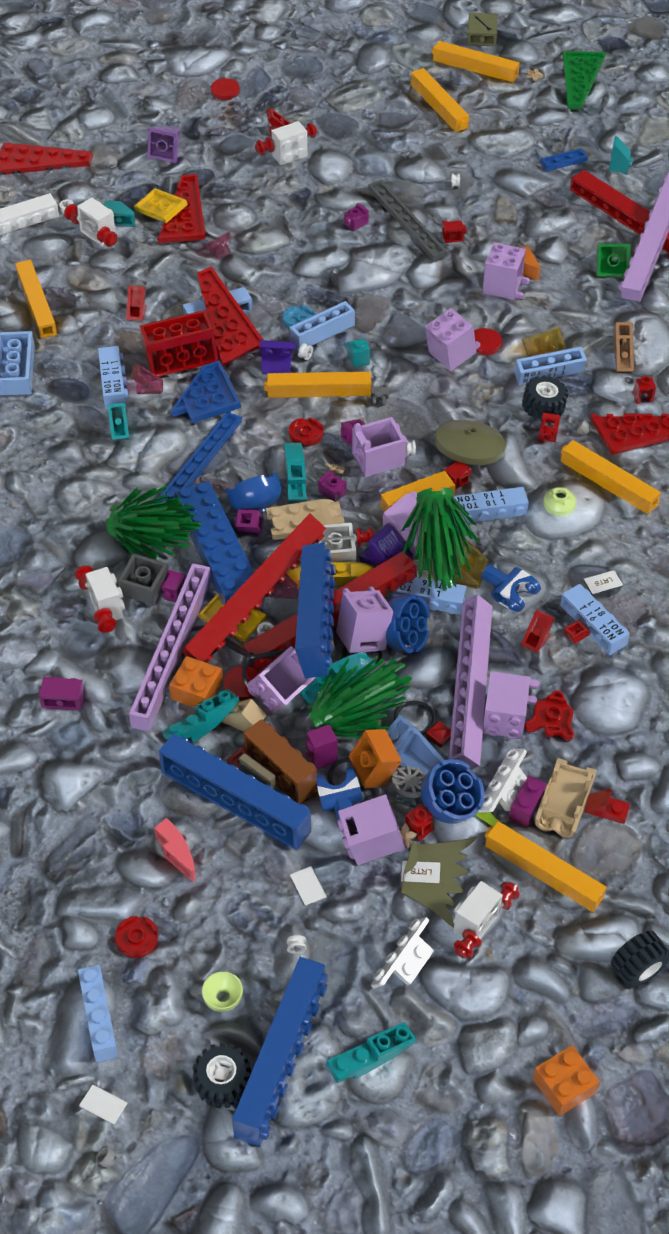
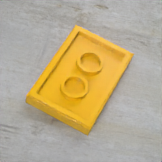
[134,188,188,223]
[198,593,267,643]

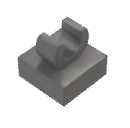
[371,386,389,405]

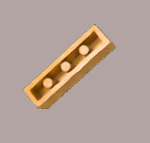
[380,471,455,512]

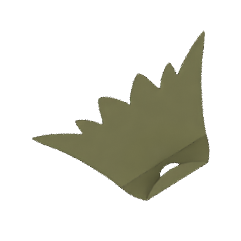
[401,837,477,928]

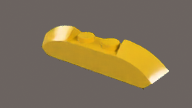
[286,562,374,588]

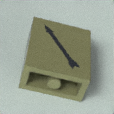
[467,13,497,46]

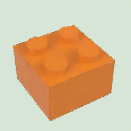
[169,656,223,708]
[348,729,402,788]
[533,1045,600,1116]

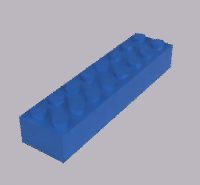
[175,481,254,605]
[295,542,336,679]
[159,733,311,850]
[232,956,328,1147]

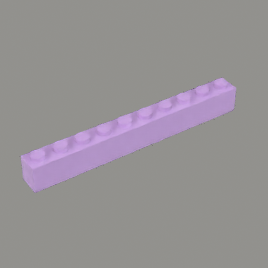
[619,173,669,302]
[129,563,212,732]
[449,594,493,770]

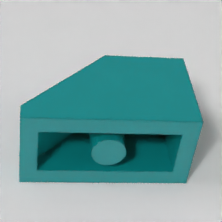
[609,136,633,173]
[104,201,136,227]
[344,338,370,368]
[107,403,129,440]

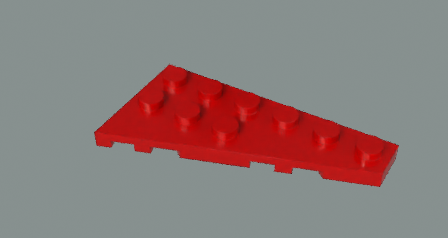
[0,143,93,175]
[157,174,206,243]
[197,266,263,367]
[590,414,669,455]

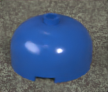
[225,473,281,514]
[386,595,430,653]
[421,759,485,824]

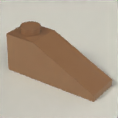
[613,322,634,372]

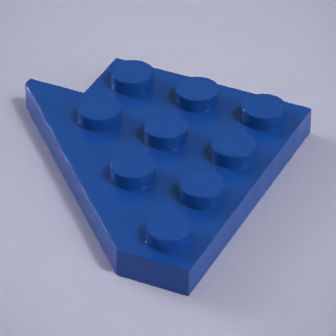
[171,361,241,423]

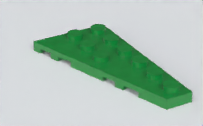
[562,51,606,110]

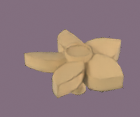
[526,69,543,82]
[325,462,346,475]
[399,823,417,848]

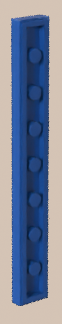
[156,412,242,502]

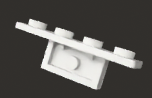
[478,749,527,812]
[370,917,434,989]

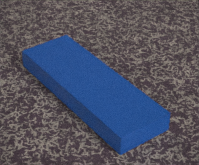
[540,148,588,172]

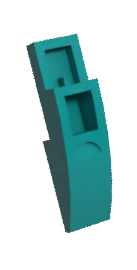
[283,443,307,503]
[300,652,375,704]
[162,689,239,743]
[325,1022,417,1083]

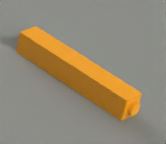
[432,41,520,83]
[410,68,469,132]
[15,259,57,339]
[264,372,371,398]
[560,440,661,514]
[485,821,607,913]

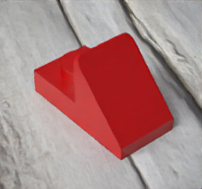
[267,108,291,136]
[126,286,147,321]
[521,610,555,653]
[584,789,630,824]

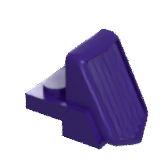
[258,340,295,374]
[359,524,413,568]

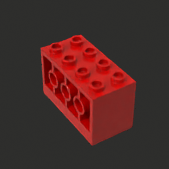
[139,310,219,378]

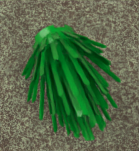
[106,486,201,560]
[401,487,480,591]
[307,655,412,738]

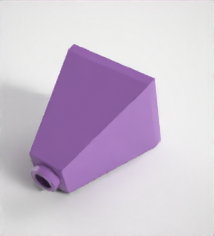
[147,126,181,163]

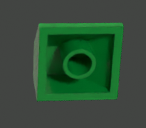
[596,243,631,277]

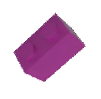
[39,677,85,711]
[305,724,338,770]
[509,775,547,828]

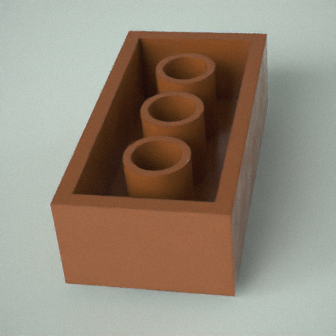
[243,719,317,804]

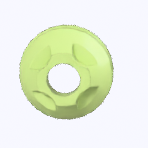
[543,487,576,516]
[202,972,243,1012]

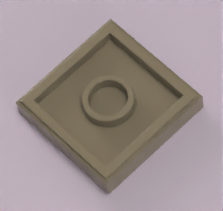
[239,754,276,791]

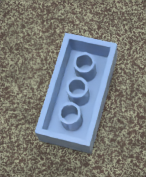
[0,331,35,395]

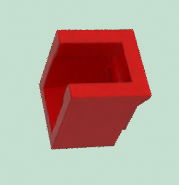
[442,220,467,243]
[632,376,656,404]
[538,413,561,442]
[444,462,472,491]
[405,803,434,842]

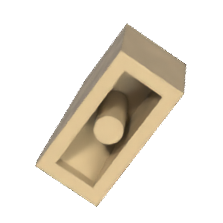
[222,699,267,731]

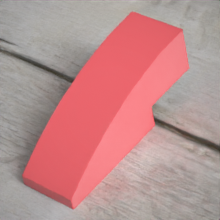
[154,818,196,882]

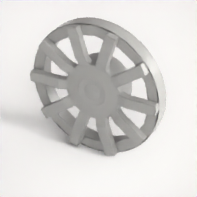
[391,765,426,798]

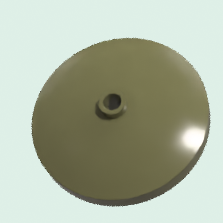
[435,420,506,465]

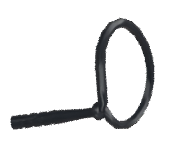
[224,637,284,688]

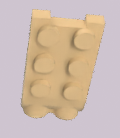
[266,499,345,540]
[535,758,597,838]

